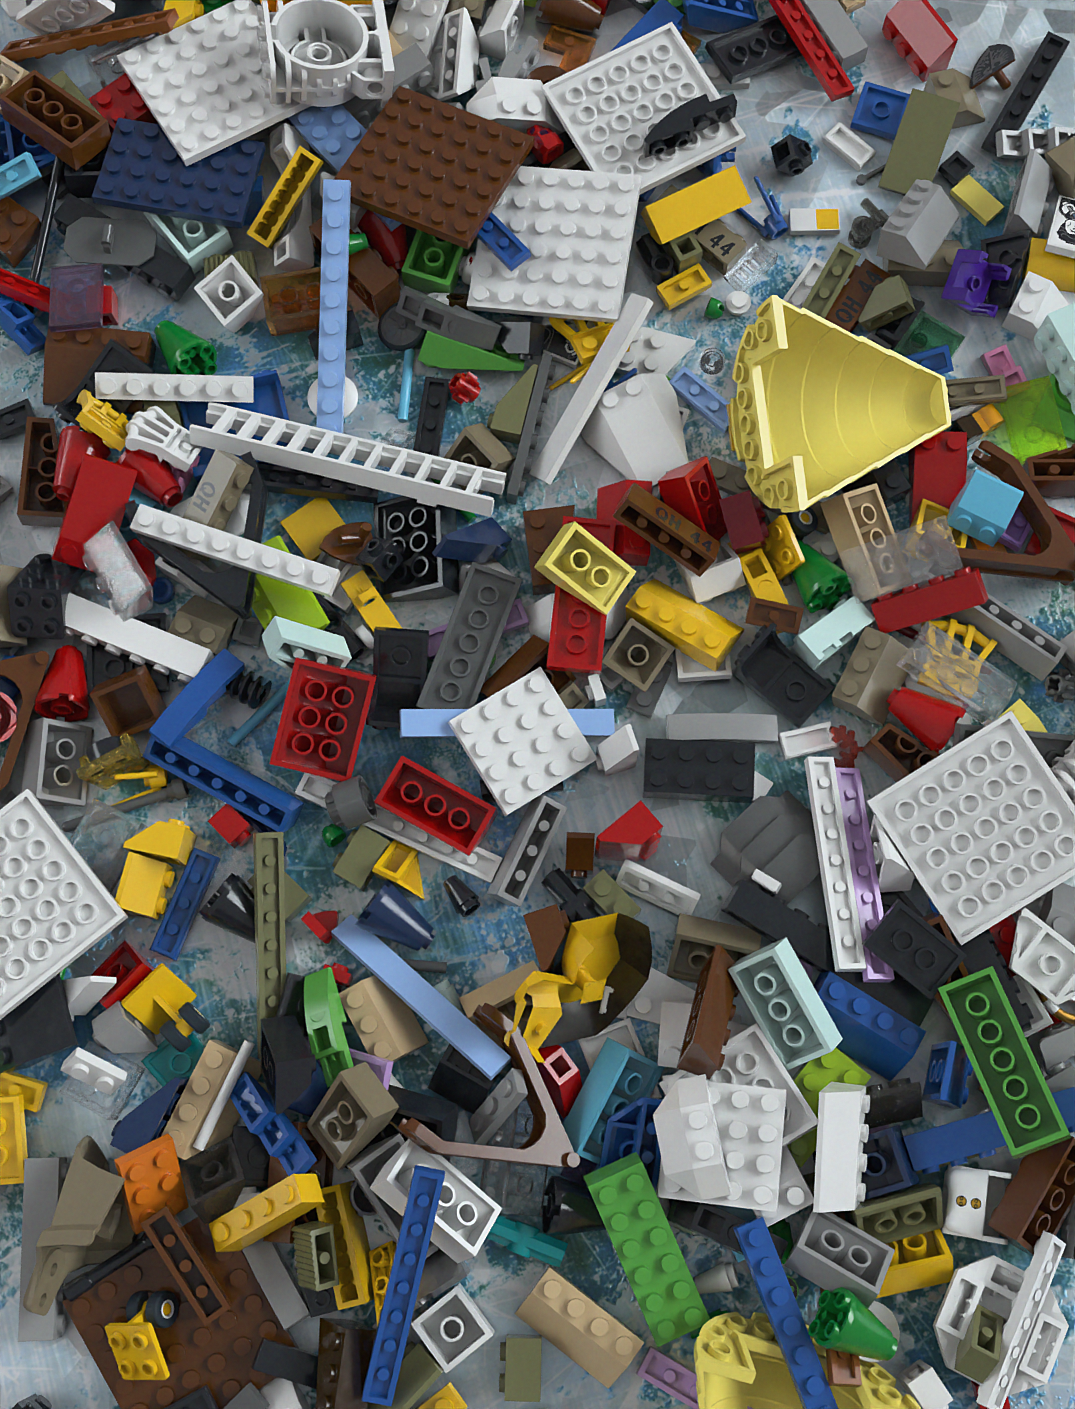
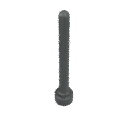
[61,777,190,832]

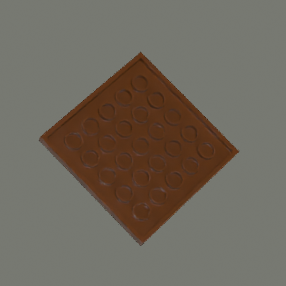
[333,86,535,249]
[62,1205,299,1409]

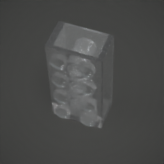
[839,515,963,604]

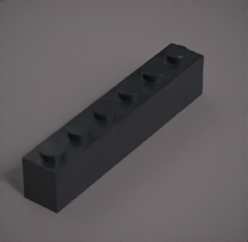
[53,193,196,301]

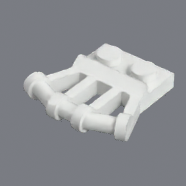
[125,406,203,472]

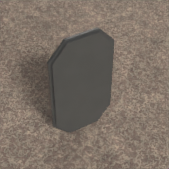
[63,217,157,267]

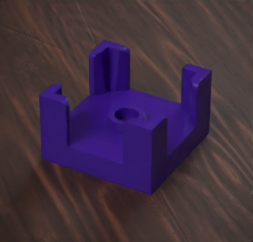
[941,249,1012,318]

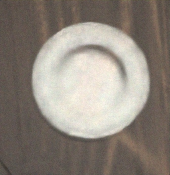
[699,348,725,375]

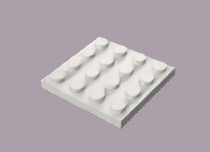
[448,667,597,816]
[659,1023,818,1148]
[657,1077,787,1212]

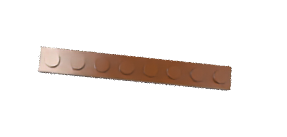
[0,8,179,63]

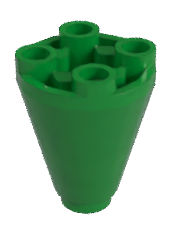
[154,320,217,375]
[792,540,854,613]
[808,1287,898,1361]

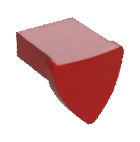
[301,911,339,944]

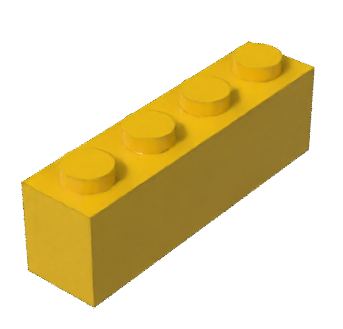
[209,1174,325,1252]

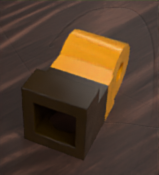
[950,404,1005,447]

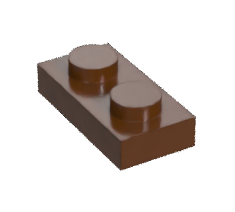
[744,597,804,635]

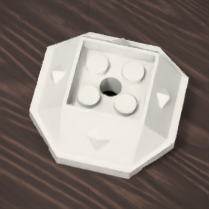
[933,1255,1069,1396]

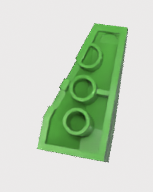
[418,330,525,371]

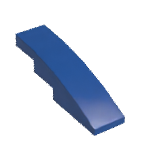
[149,648,245,749]
[230,1071,317,1176]

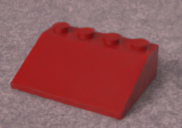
[269,657,376,781]

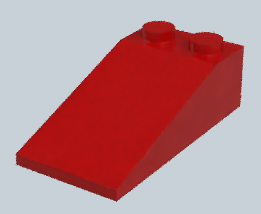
[908,431,967,528]
[52,453,138,575]

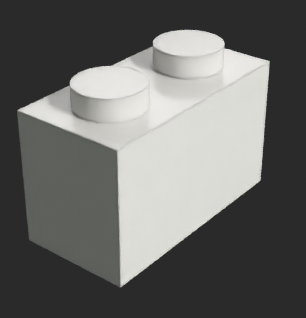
[896,1359,953,1409]

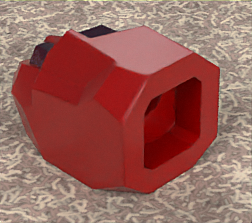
[526,125,564,164]

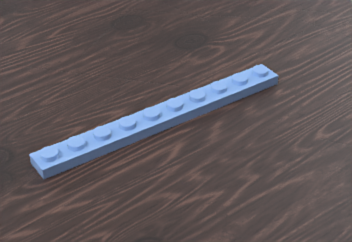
[317,179,351,434]

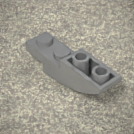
[498,36,540,79]

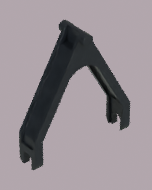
[125,451,269,620]

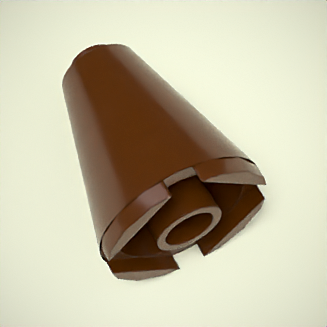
[535,0,604,32]

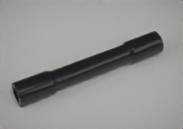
[62,1233,155,1302]

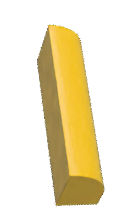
[247,146,324,249]
[641,165,752,245]
[1021,237,1075,293]
[316,1180,374,1310]

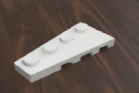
[626,967,742,1025]

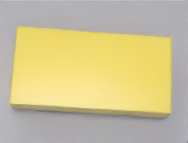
[950,174,1005,226]

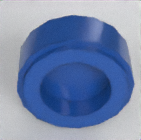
[149,577,175,604]

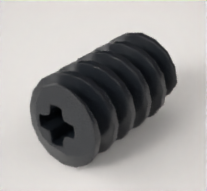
[224,667,272,709]

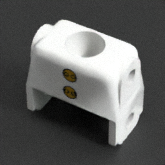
[942,1164,1014,1245]

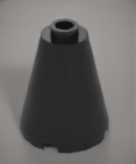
[542,1176,606,1236]

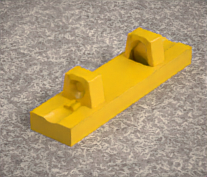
[340,570,403,635]

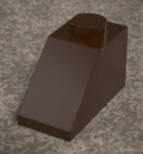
[565,832,595,879]

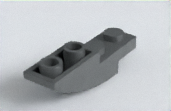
[396,286,501,350]

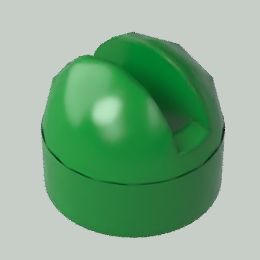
[704,297,724,320]
[322,824,346,848]

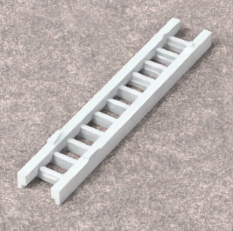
[190,402,506,517]

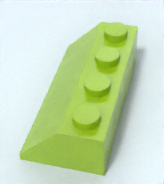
[233,535,330,630]

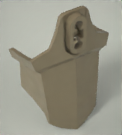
[23,1135,136,1316]

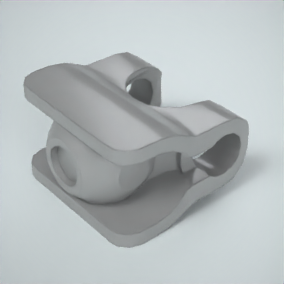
[1027,1021,1075,1077]

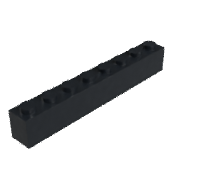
[721,879,935,1027]

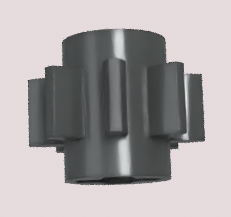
[1044,669,1075,703]

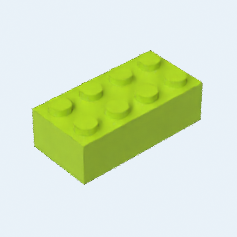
[787,1047,871,1168]

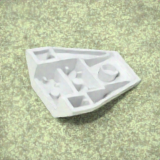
[580,373,689,489]

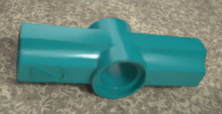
[486,1215,568,1268]

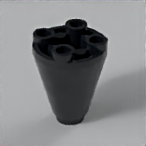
[199,873,255,943]

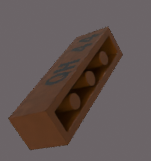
[825,259,891,333]
[613,482,721,577]
[141,1204,232,1326]

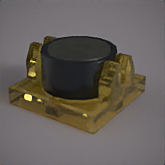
[76,733,151,790]

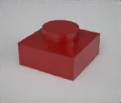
[323,963,353,988]

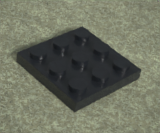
[87,613,170,698]

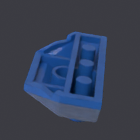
[682,0,759,33]
[599,1096,663,1193]

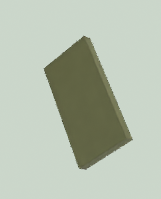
[878,88,960,196]

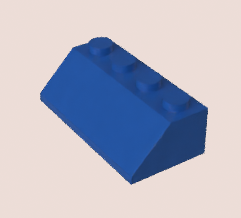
[813,971,927,1081]

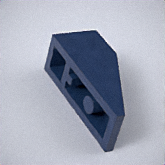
[432,517,512,563]

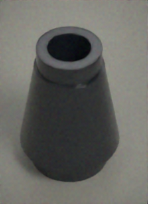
[443,875,480,917]

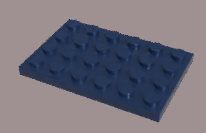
[92,118,265,229]

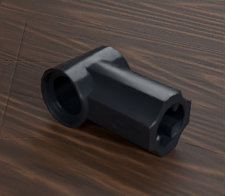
[636,233,674,285]

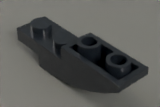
[643,94,737,158]
[666,1199,789,1261]

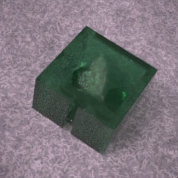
[893,310,965,375]

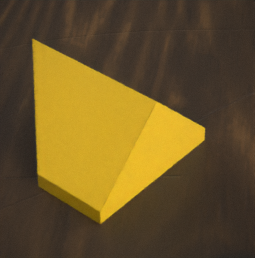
[372,840,425,900]

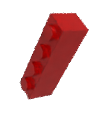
[871,566,988,634]

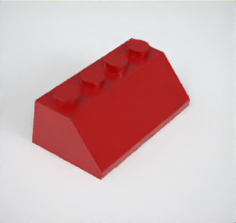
[374,756,498,856]
[594,800,663,863]

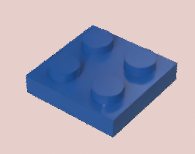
[850,81,910,140]

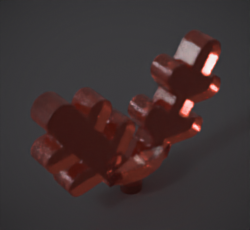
[829,725,863,768]

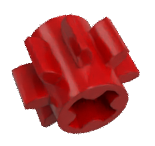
[449,371,481,404]

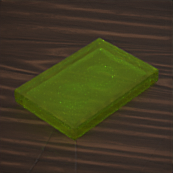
[999,375,1068,463]

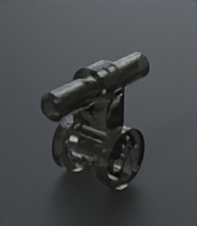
[848,198,889,249]

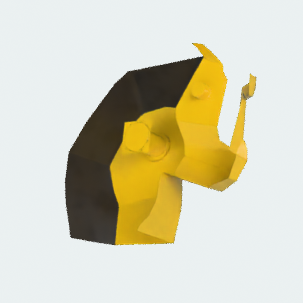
[504,913,652,1063]

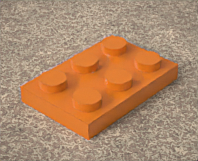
[114,1133,189,1235]

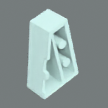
[791,595,876,671]
[262,616,352,673]

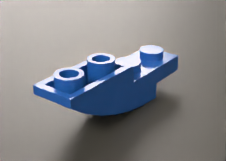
[0,293,46,356]

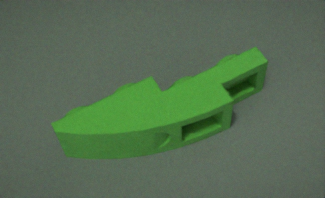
[304,967,354,1088]

